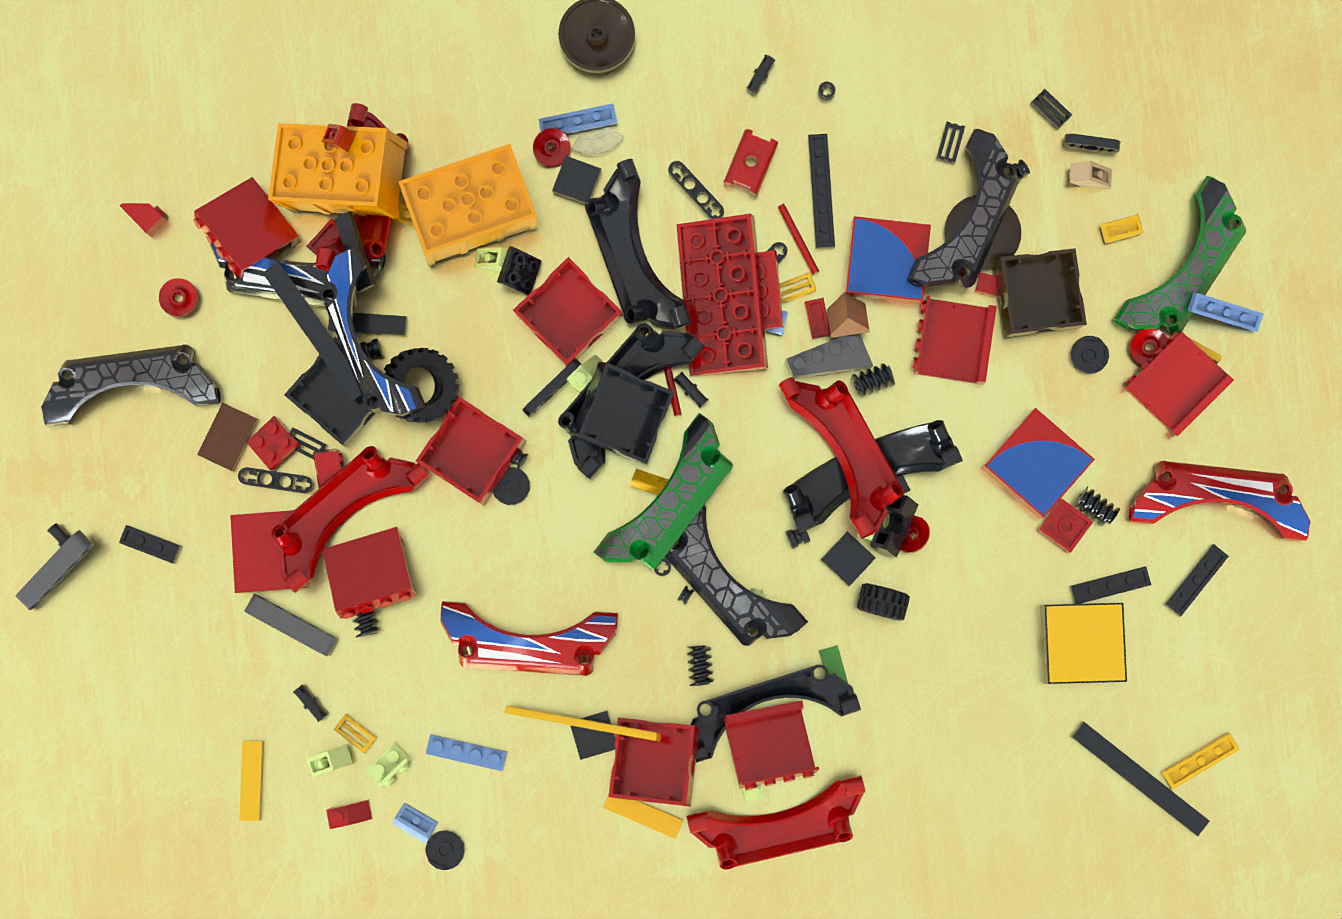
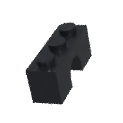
[870,495,919,558]

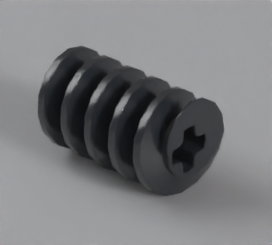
[851,363,895,397]
[1075,486,1120,526]
[353,611,380,638]
[687,645,714,686]

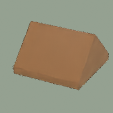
[827,292,870,338]

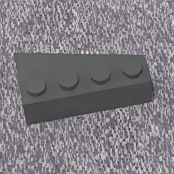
[785,334,873,379]

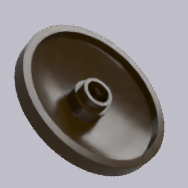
[558,0,635,73]
[943,195,1022,272]

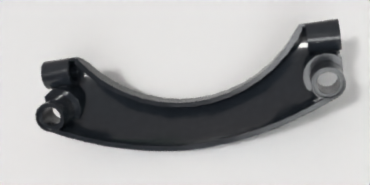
[783,420,963,533]

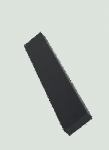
[808,134,835,249]

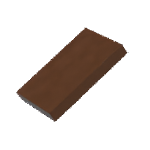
[197,402,259,471]

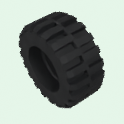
[384,348,459,423]

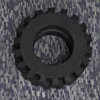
[857,583,910,621]

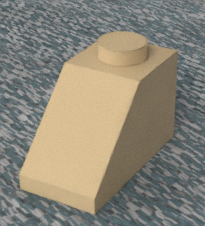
[1069,161,1112,188]

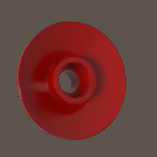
[533,128,570,167]
[159,278,198,317]
[1130,329,1169,365]
[900,516,930,553]

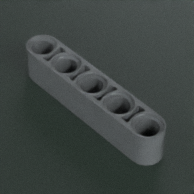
[16,530,94,611]
[244,594,337,656]

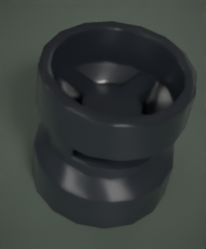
[360,338,383,360]
[785,528,811,549]

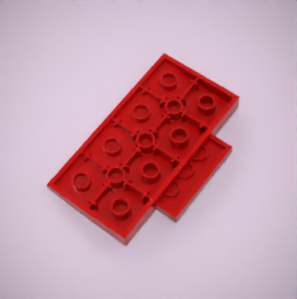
[676,213,784,376]

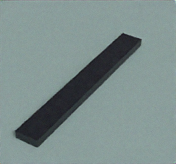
[262,262,361,401]
[1071,721,1210,836]

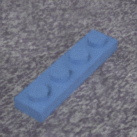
[538,103,617,134]
[1187,292,1263,332]
[426,734,507,771]

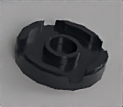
[1069,336,1109,374]
[492,467,530,505]
[425,830,465,870]

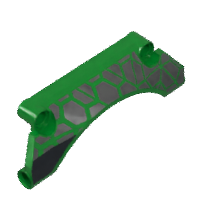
[1113,176,1246,334]
[593,413,733,570]

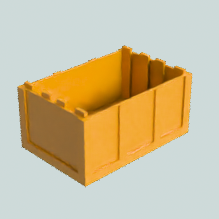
[268,123,408,219]
[398,144,537,266]

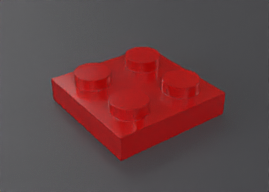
[246,416,300,471]
[1038,498,1093,553]

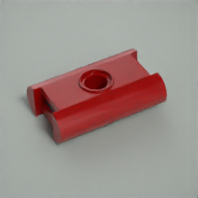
[723,129,778,196]

